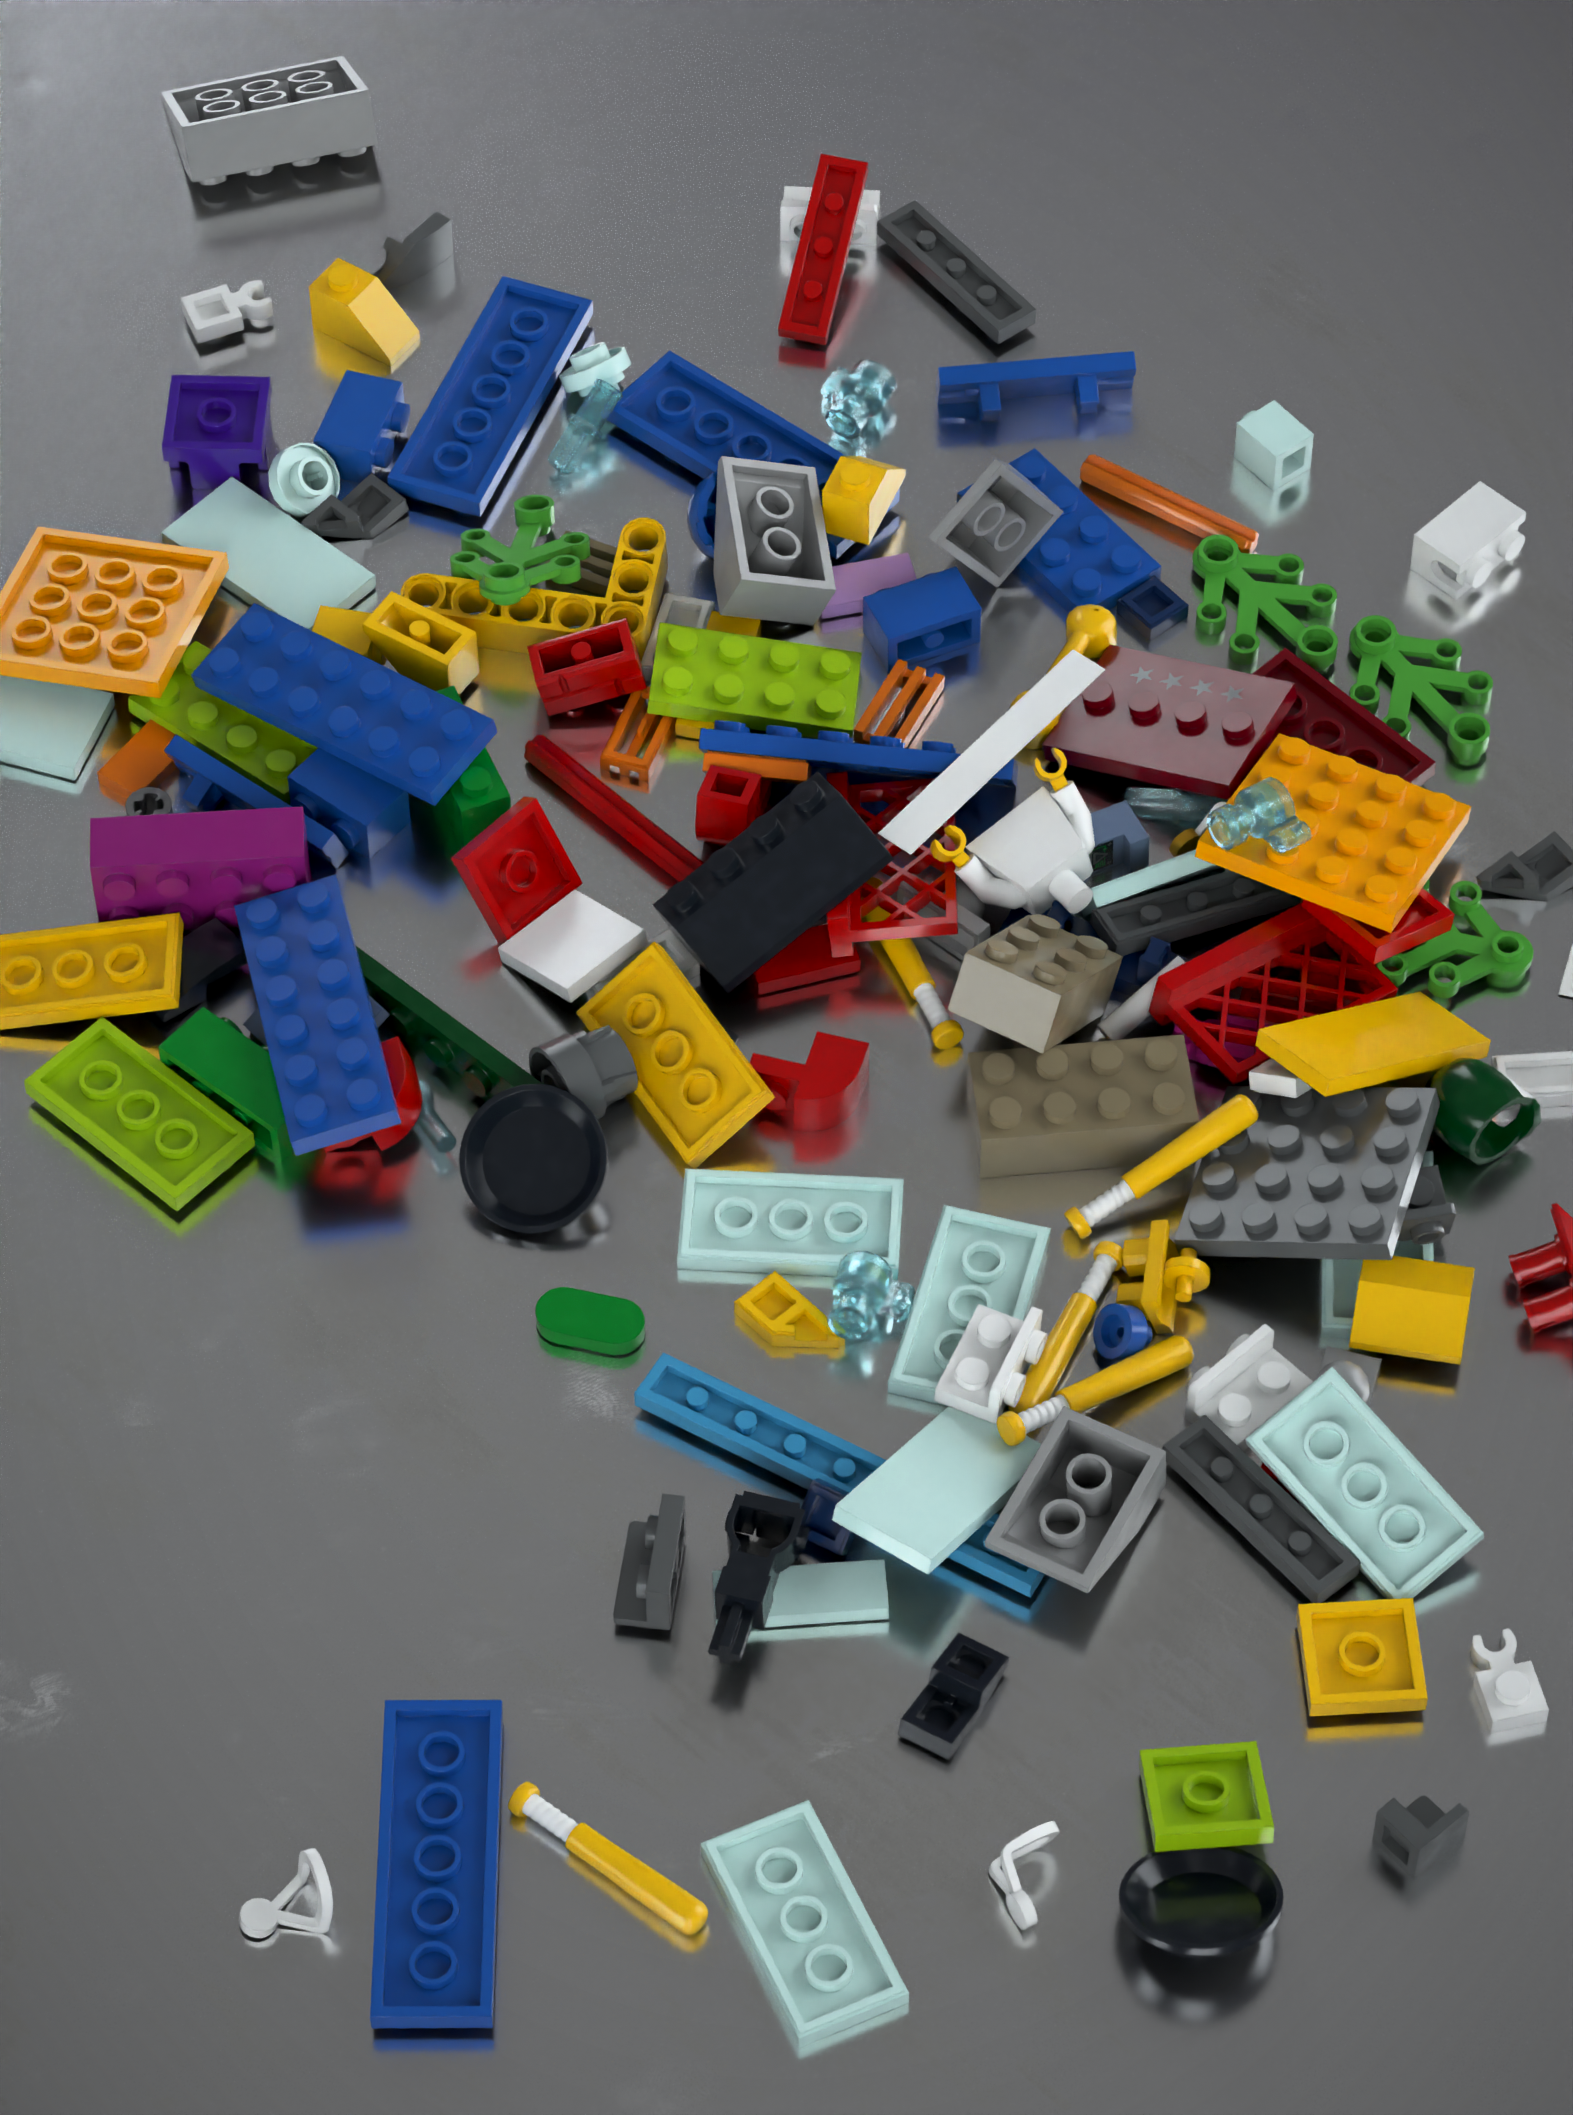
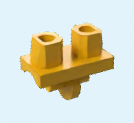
[1116,1220,1211,1334]

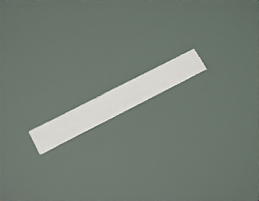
[878,649,1106,855]

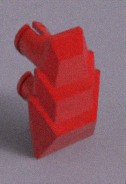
[1508,1203,1573,1333]

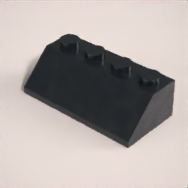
[653,771,894,993]

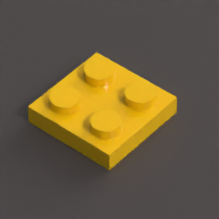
[1296,1598,1428,1717]

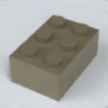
[947,914,1123,1054]

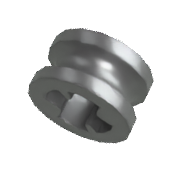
[125,787,173,816]

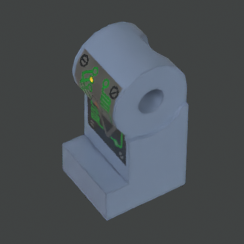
[1083,800,1149,883]

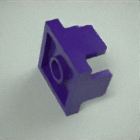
[162,375,273,490]

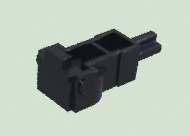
[708,1491,811,1665]

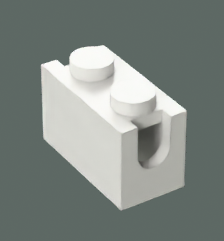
[1410,481,1526,600]

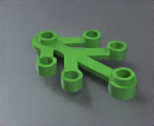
[450,495,591,606]
[1192,535,1338,672]
[1349,615,1493,760]
[1376,879,1534,998]

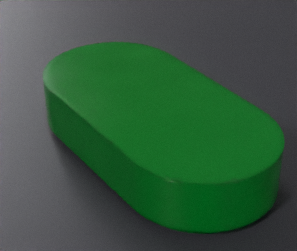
[535,1287,645,1355]

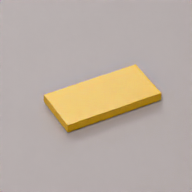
[0,912,184,1030]
[576,941,775,1169]
[1255,991,1491,1097]

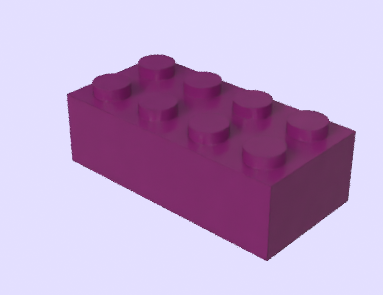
[90,806,311,930]

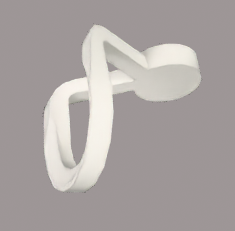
[988,1821,1060,1930]
[239,1848,333,1938]

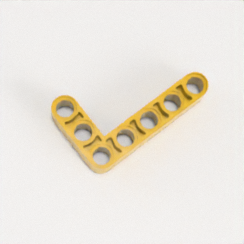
[401,517,668,661]

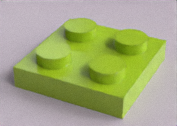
[1139,1741,1274,1852]

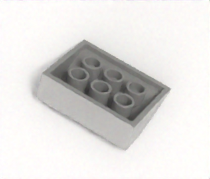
[161,56,378,185]

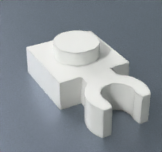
[181,280,273,344]
[1470,1628,1549,1733]

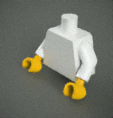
[931,748,1095,915]

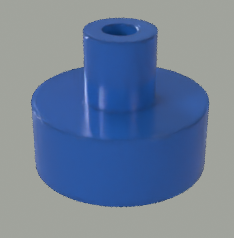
[1093,1303,1153,1360]

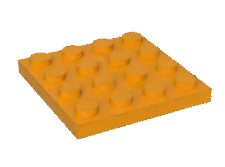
[0,526,229,698]
[1195,733,1472,933]

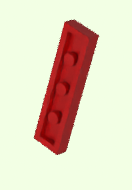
[778,154,869,345]

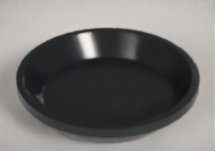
[459,1084,608,1234]
[1119,1846,1284,1960]

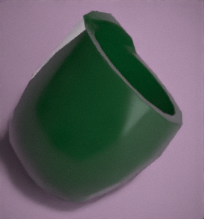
[1424,1058,1542,1165]

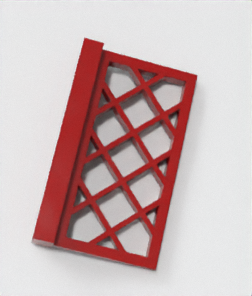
[827,772,958,957]
[1148,903,1398,1085]

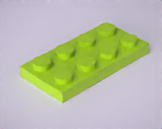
[647,622,862,739]
[128,641,318,804]
[24,1016,255,1211]

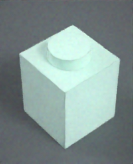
[1234,400,1314,491]

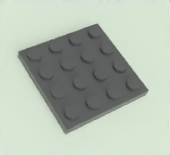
[1174,1086,1440,1260]

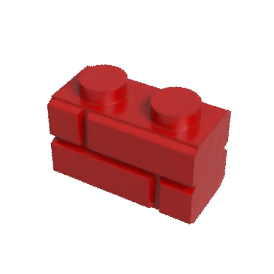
[527,618,647,717]

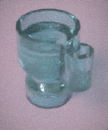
[820,359,897,439]
[1207,777,1311,853]
[827,1251,916,1340]

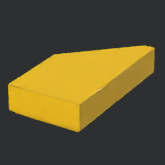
[734,1271,845,1348]

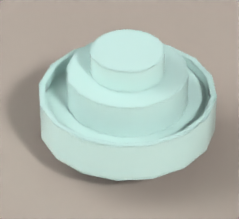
[559,342,631,402]
[268,442,340,518]

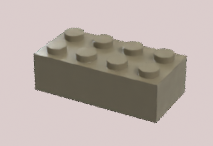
[967,1034,1199,1179]

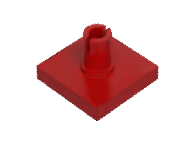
[451,796,583,944]
[1301,888,1455,966]

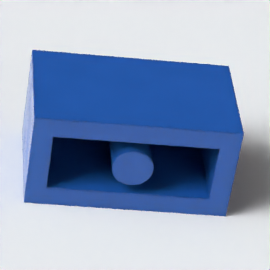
[313,370,410,483]
[863,566,982,673]
[287,748,411,859]

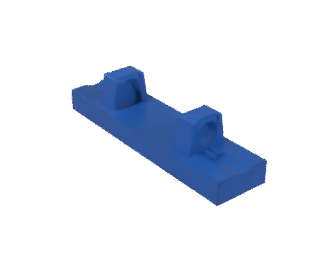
[935,351,1137,422]
[164,734,349,869]

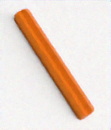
[1080,454,1259,554]

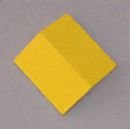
[1349,1255,1475,1365]

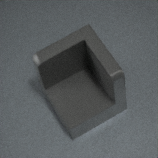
[1372,1795,1469,1880]

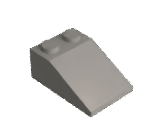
[713,456,836,625]
[928,458,1064,588]
[984,1406,1166,1593]

